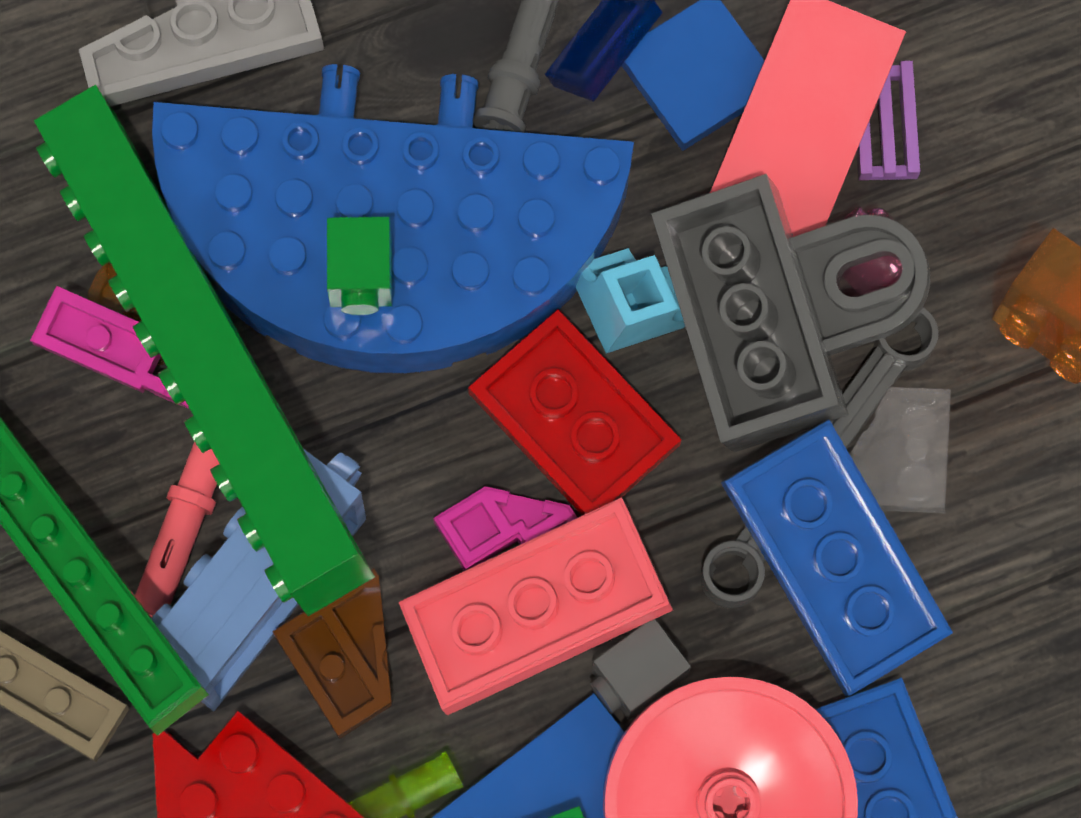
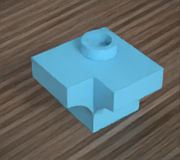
[576,248,685,354]

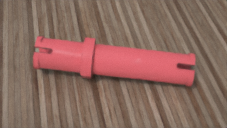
[135,441,219,618]

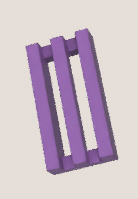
[857,61,920,180]

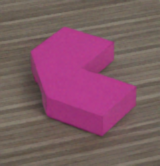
[433,486,578,571]

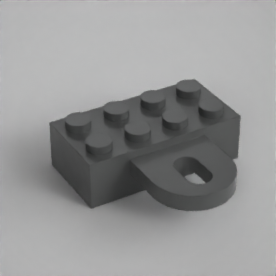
[651,174,931,453]

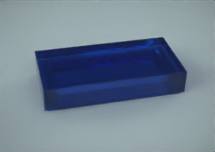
[545,0,663,102]

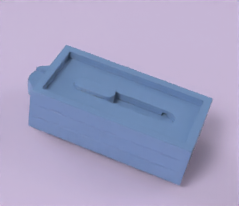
[152,449,366,711]

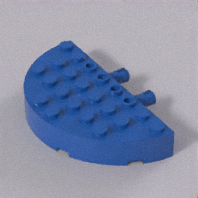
[152,64,634,373]

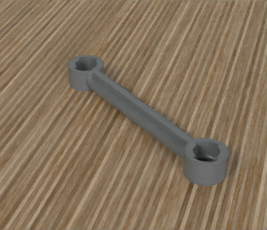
[701,308,938,609]

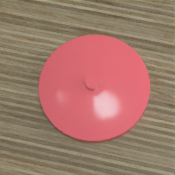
[603,677,858,818]

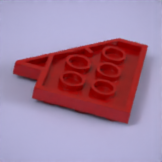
[152,711,365,818]

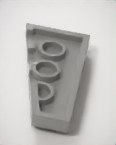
[79,0,324,106]

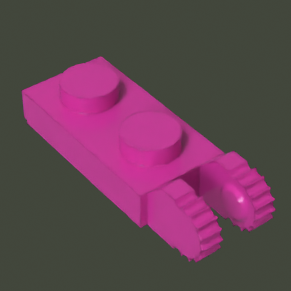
[30,286,189,408]

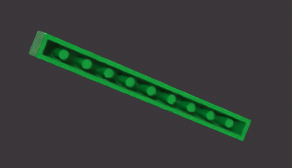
[34,84,375,616]

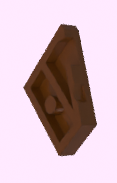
[273,568,392,739]

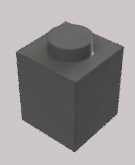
[590,619,691,721]

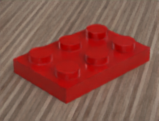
[468,310,681,516]

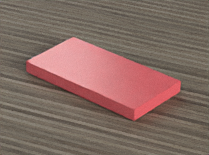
[710,0,906,237]
[399,497,673,716]

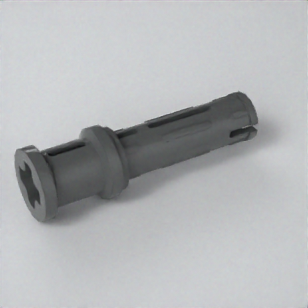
[473,0,559,133]

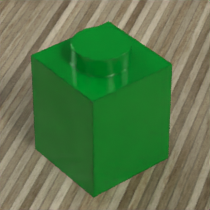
[327,217,392,315]

